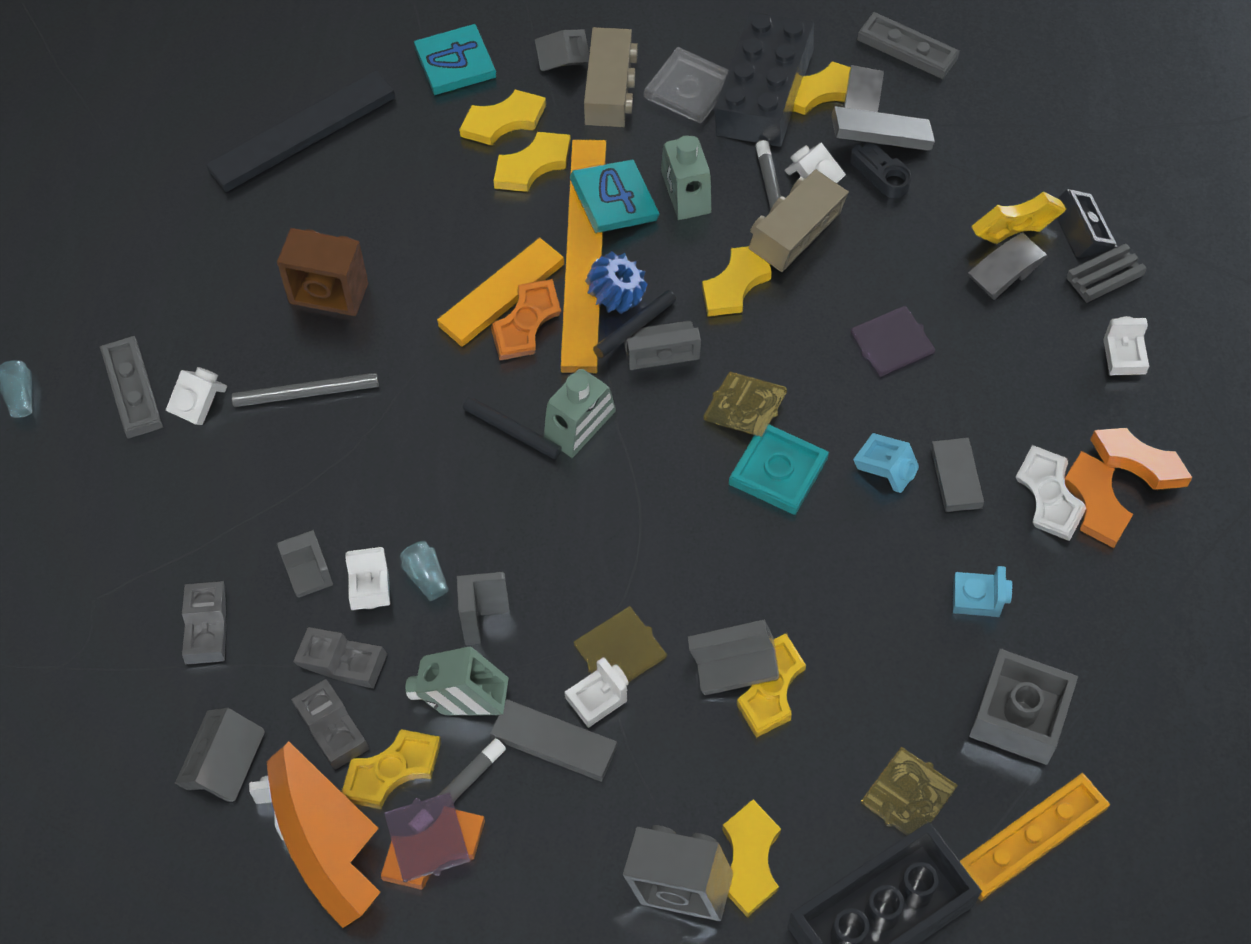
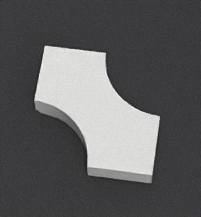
[1016,445,1086,541]

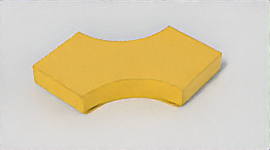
[793,61,851,115]
[459,89,546,145]
[493,132,571,192]
[971,192,1066,244]
[702,246,772,317]
[737,634,806,738]
[342,729,441,809]
[722,799,781,918]

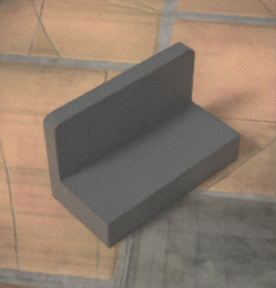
[624,321,701,370]
[457,572,510,645]
[688,619,779,695]
[175,708,265,802]

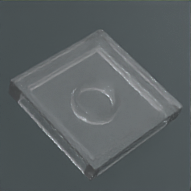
[644,47,728,124]

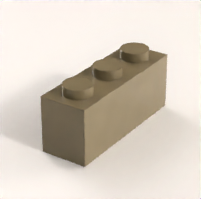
[584,27,638,127]
[749,169,849,272]

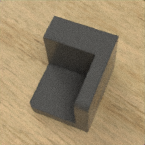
[535,29,589,71]
[277,530,333,597]

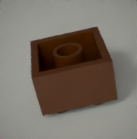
[277,228,368,316]

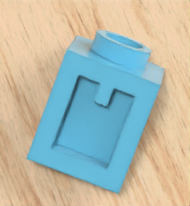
[853,433,919,493]
[953,566,1012,617]

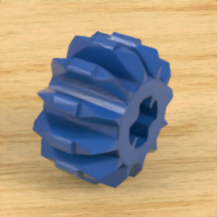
[585,251,648,314]

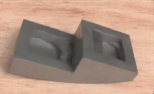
[843,65,884,112]
[968,232,1047,300]
[182,581,226,665]
[293,627,387,689]
[291,679,369,770]

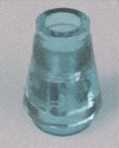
[0,361,33,418]
[399,541,449,601]

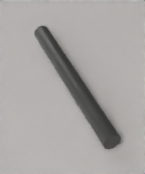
[232,372,379,407]

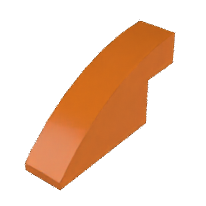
[267,741,380,928]

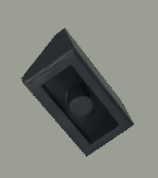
[1057,189,1117,258]

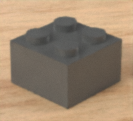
[969,649,1078,765]
[623,825,734,921]

